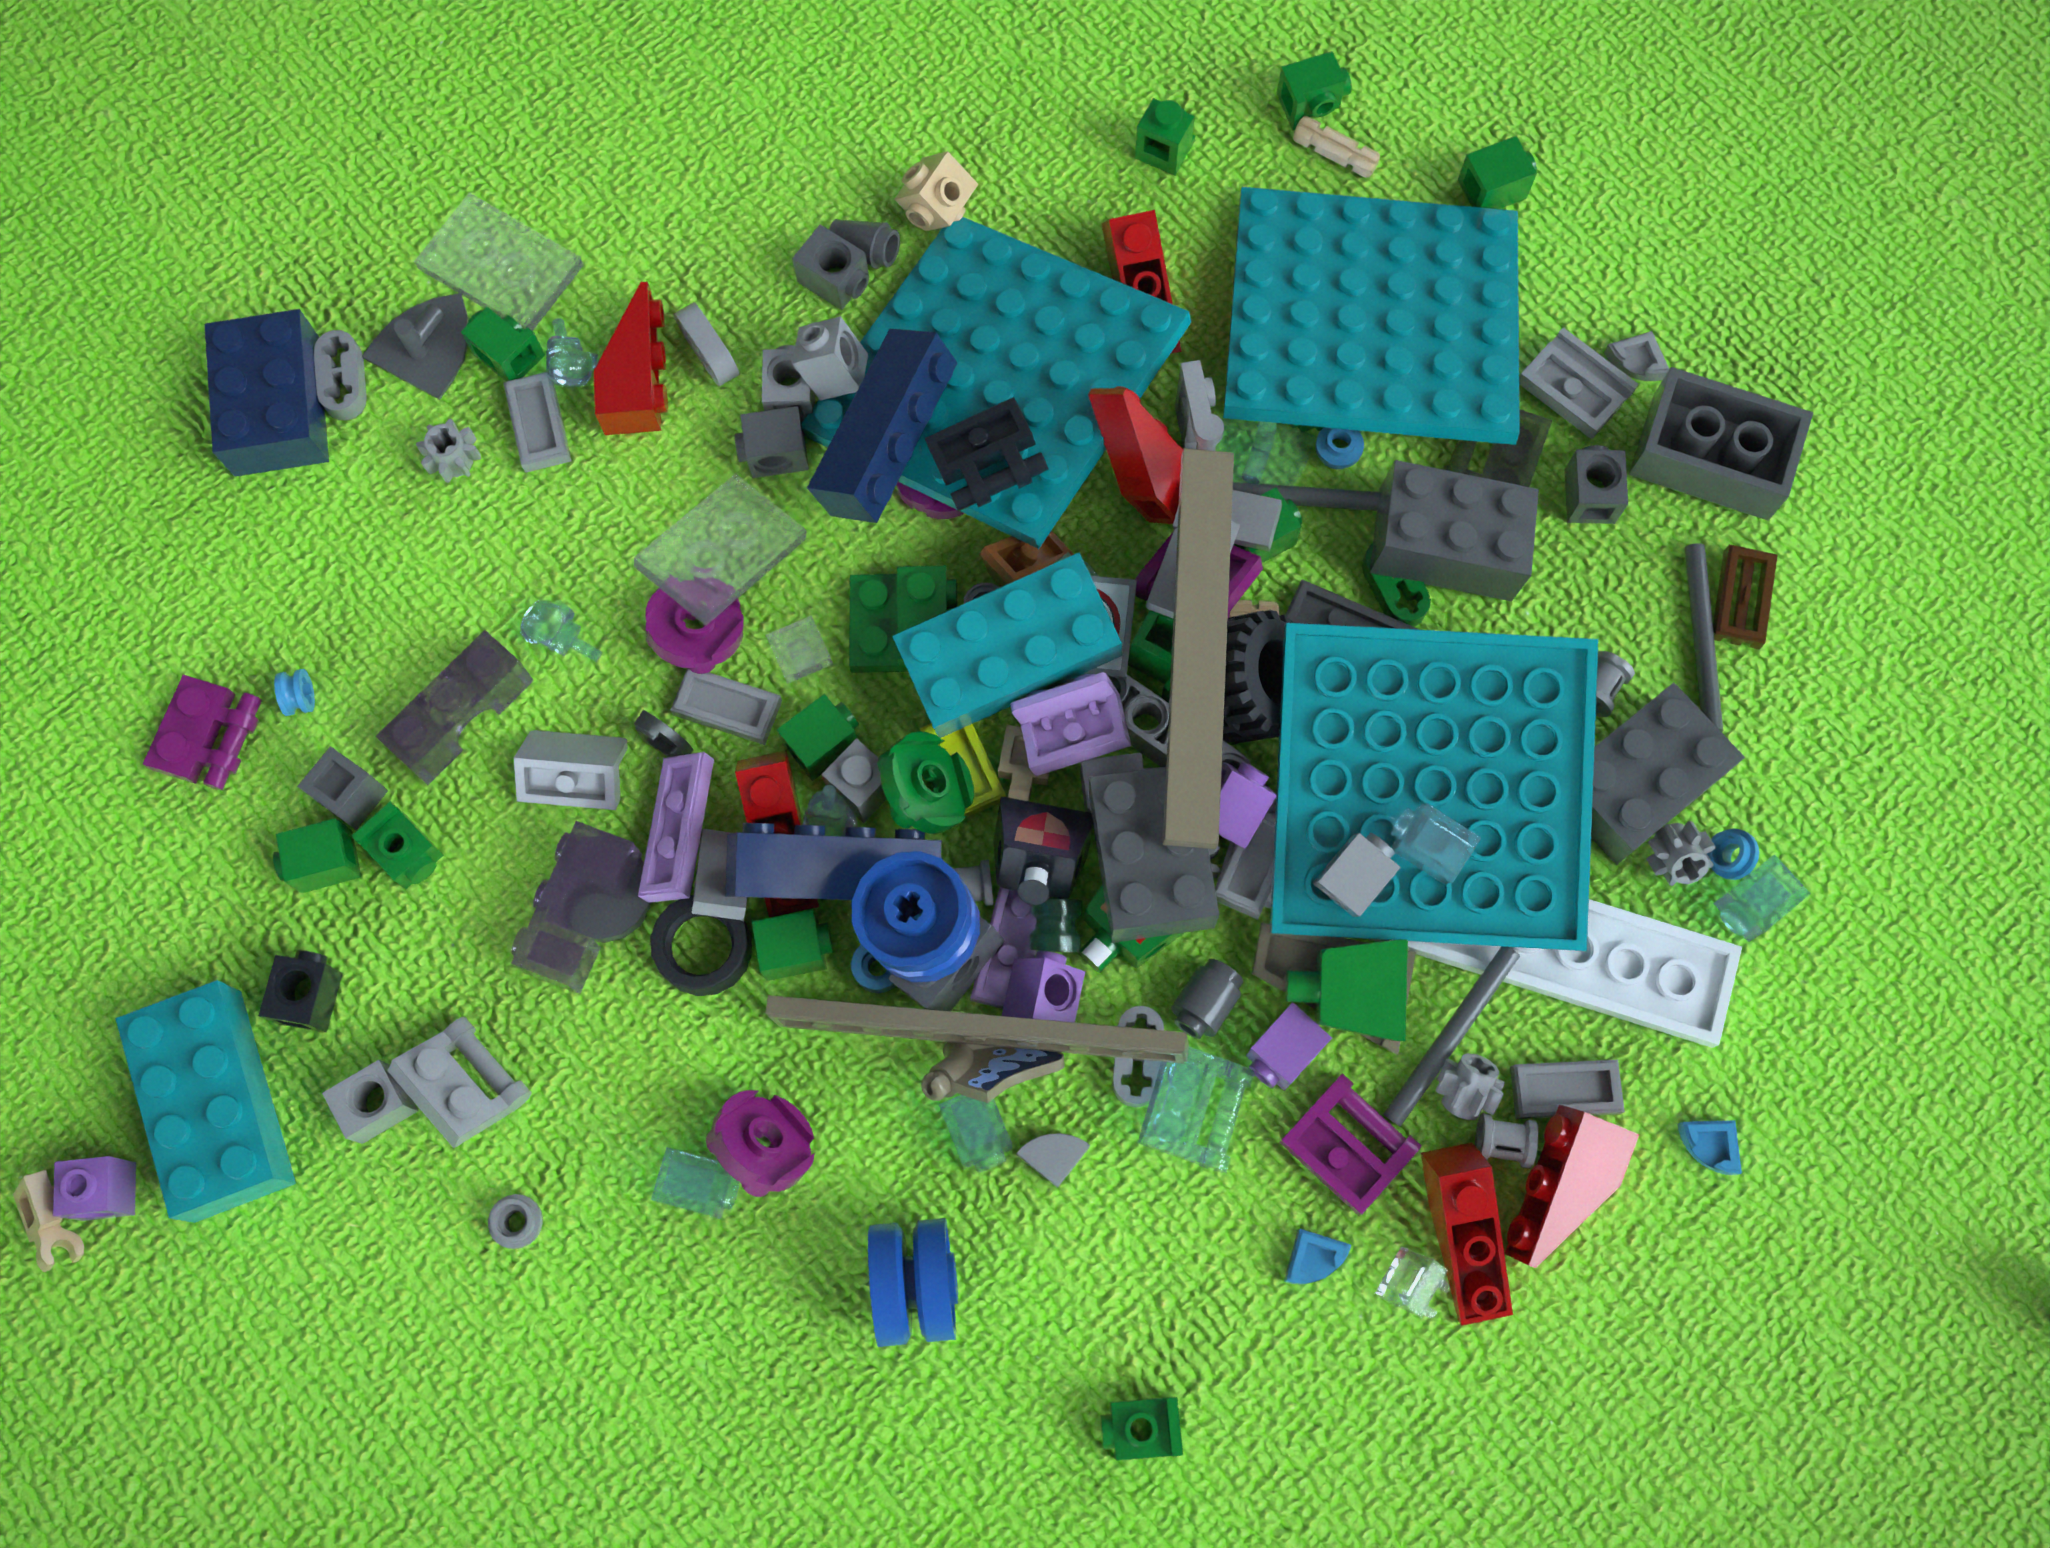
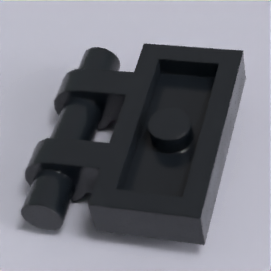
[924,397,1049,511]

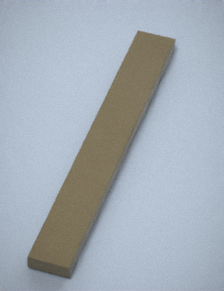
[1162,448,1234,849]
[765,995,1189,1064]

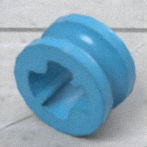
[274,669,315,716]

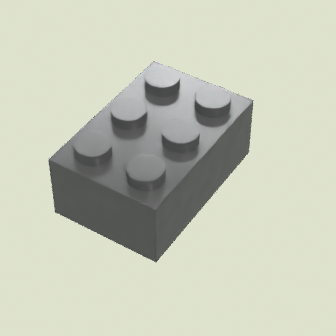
[1629,367,1814,521]
[1369,460,1539,602]
[1591,682,1745,866]
[1088,766,1219,943]

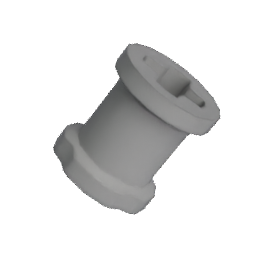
[1596,651,1635,717]
[953,859,993,905]
[1475,1113,1538,1169]

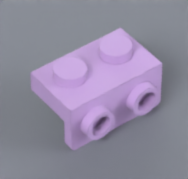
[1010,672,1131,776]

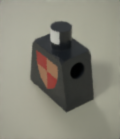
[993,796,1093,905]

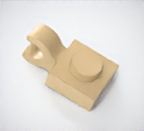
[998,725,1050,801]
[13,1170,84,1272]

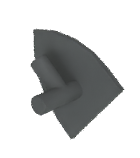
[362,293,469,400]

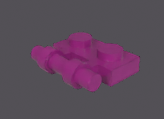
[143,675,262,791]

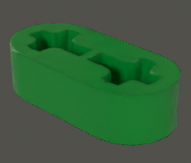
[1362,542,1431,627]

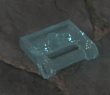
[1137,1047,1254,1173]

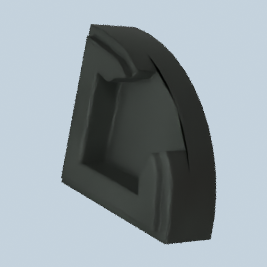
[634,710,694,757]

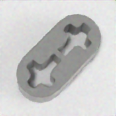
[673,302,740,386]
[314,330,367,420]
[1112,1006,1164,1107]

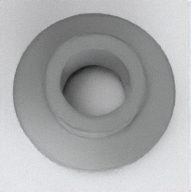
[488,1194,543,1249]

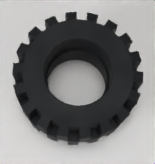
[1223,610,1291,744]

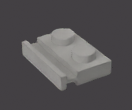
[1519,327,1639,439]

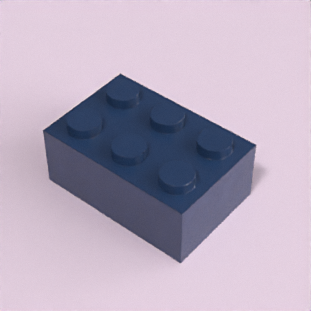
[204,309,329,477]

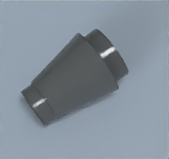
[829,219,900,269]

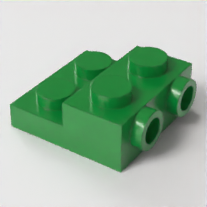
[849,565,957,673]

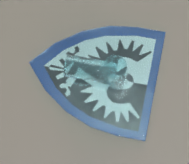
[1215,418,1317,486]

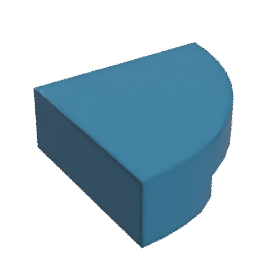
[1677,1120,1742,1175]
[1284,1229,1351,1284]

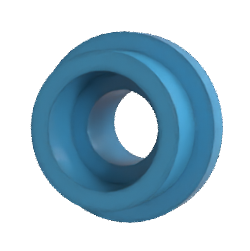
[1315,427,1364,469]
[1707,829,1759,880]

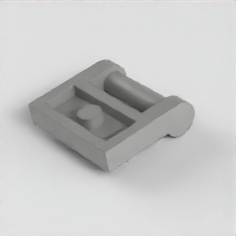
[1175,360,1224,451]
[388,1017,532,1148]

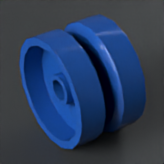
[852,851,980,982]
[868,1218,958,1347]

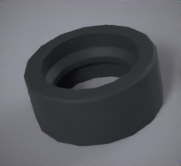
[650,895,753,996]

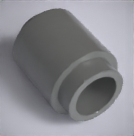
[1171,959,1243,1039]

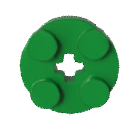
[877,731,974,834]

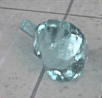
[546,318,599,387]
[520,600,603,662]
[803,785,858,837]

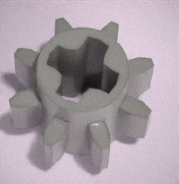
[416,419,481,483]
[1647,821,1716,886]
[1436,1053,1505,1120]

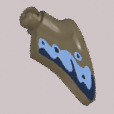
[921,1042,1065,1103]

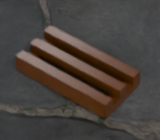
[1713,544,1778,650]

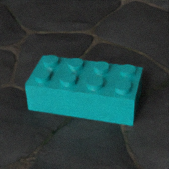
[892,552,1122,738]
[115,980,296,1223]

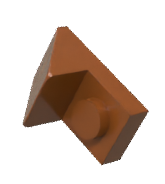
[980,531,1074,587]

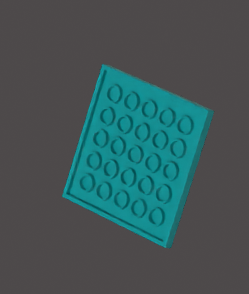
[1223,187,1520,445]
[802,217,1191,549]
[1270,623,1599,951]

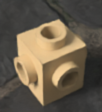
[894,151,978,231]

